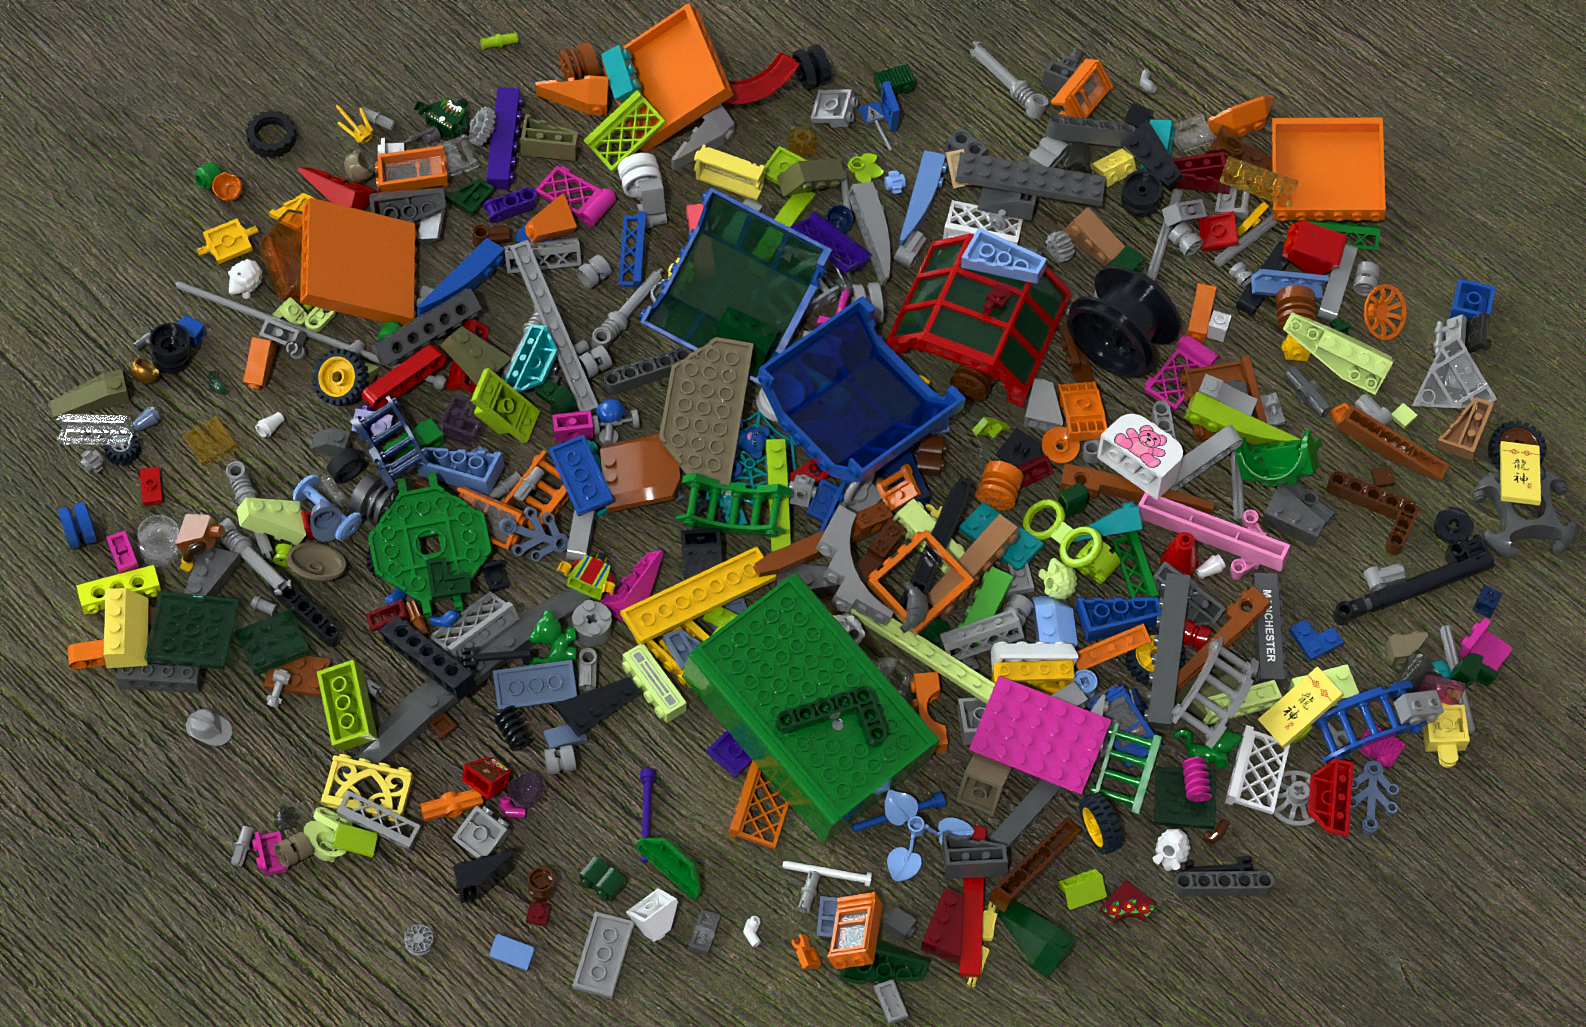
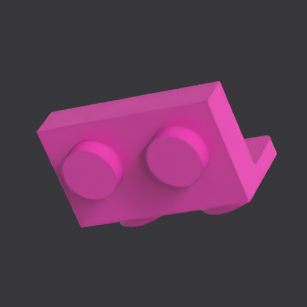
[252,831,289,877]

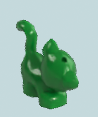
[528,610,576,666]
[1173,725,1242,771]

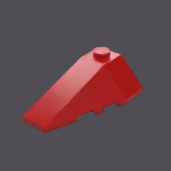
[298,167,377,210]

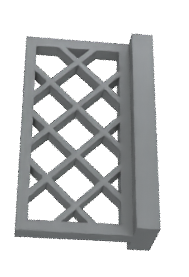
[428,591,520,662]

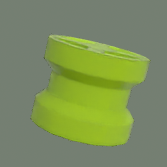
[273,544,293,567]

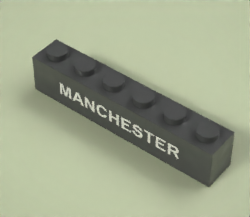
[1251,573,1287,688]

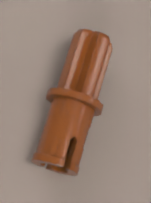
[406,600,430,637]

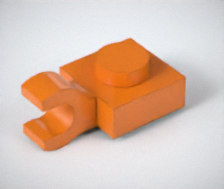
[792,934,822,969]

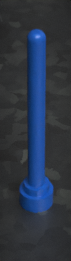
[852,791,946,832]

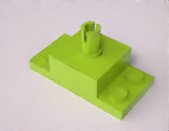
[471,368,540,443]

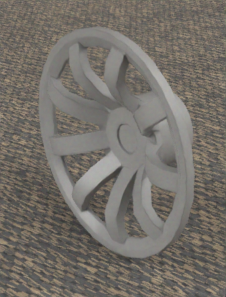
[1266,770,1315,826]

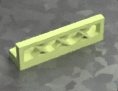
[1203,680,1282,725]

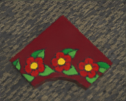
[1099,880,1157,923]

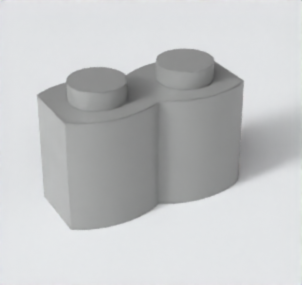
[1028,136,1069,168]

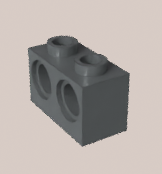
[945,127,988,156]

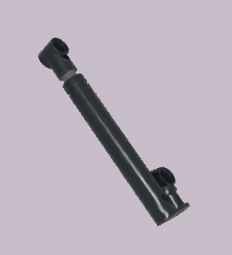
[1333,534,1495,626]

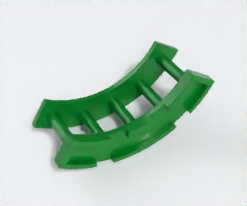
[676,473,792,538]

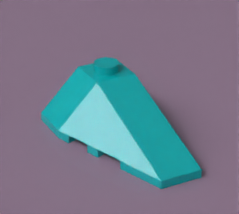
[1072,502,1144,542]

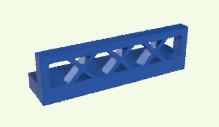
[618,211,646,288]

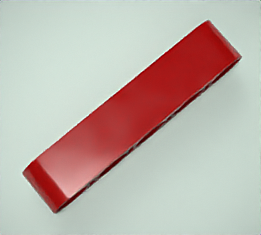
[361,344,447,410]

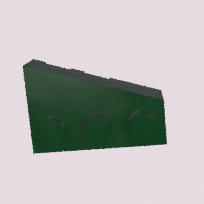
[716,306,779,367]

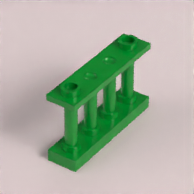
[1090,722,1162,814]

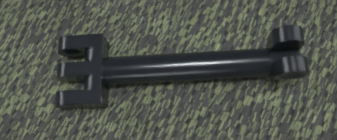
[461,647,531,669]
[1184,856,1253,872]

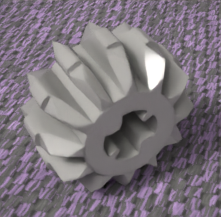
[1046,230,1075,263]

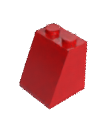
[1282,220,1347,275]

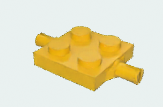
[196,219,259,265]

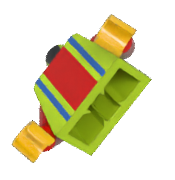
[557,553,615,601]

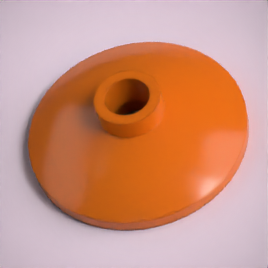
[1042,427,1080,464]

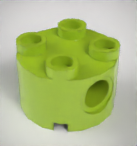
[1074,539,1121,585]

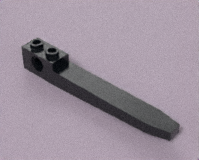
[893,477,971,618]

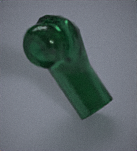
[209,371,229,395]

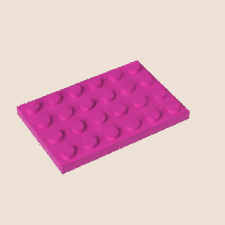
[969,676,1111,796]

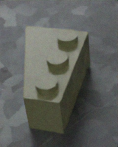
[521,114,578,161]
[777,158,846,197]
[440,326,512,385]

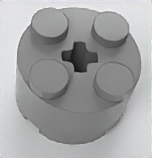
[572,600,612,647]

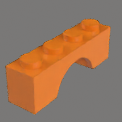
[910,672,948,753]

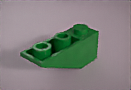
[383,418,445,459]

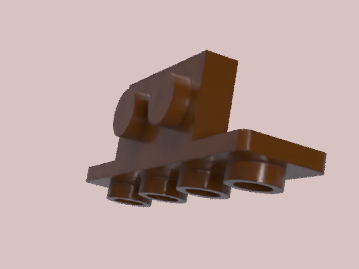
[1058,324,1095,383]

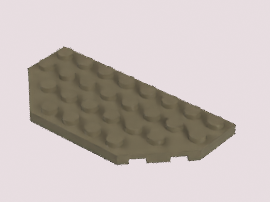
[659,337,754,486]

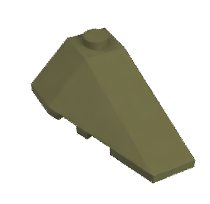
[50,369,130,419]

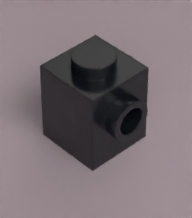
[1124,103,1155,129]

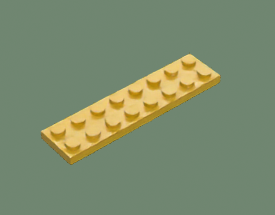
[620,546,777,645]

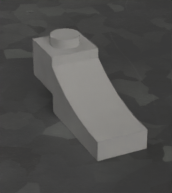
[1198,374,1258,416]

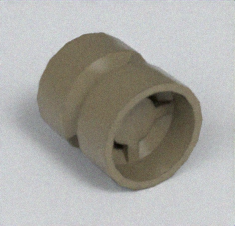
[274,832,313,868]

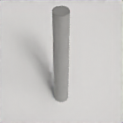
[841,170,852,212]

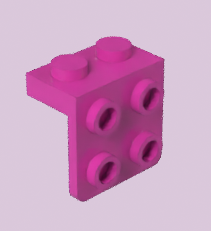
[1459,618,1512,671]

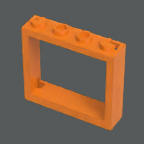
[867,529,975,636]

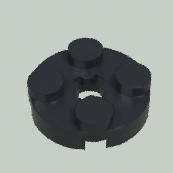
[1434,507,1474,544]

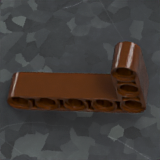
[1326,471,1419,555]

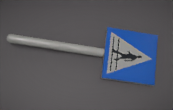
[858,102,892,151]

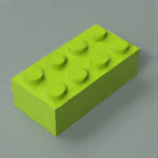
[317,659,378,752]

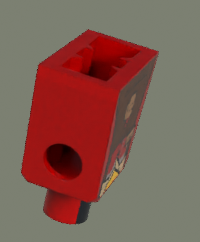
[462,757,512,800]

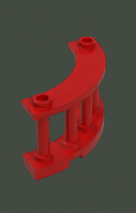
[722,52,800,104]

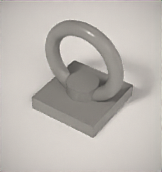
[836,473,882,513]

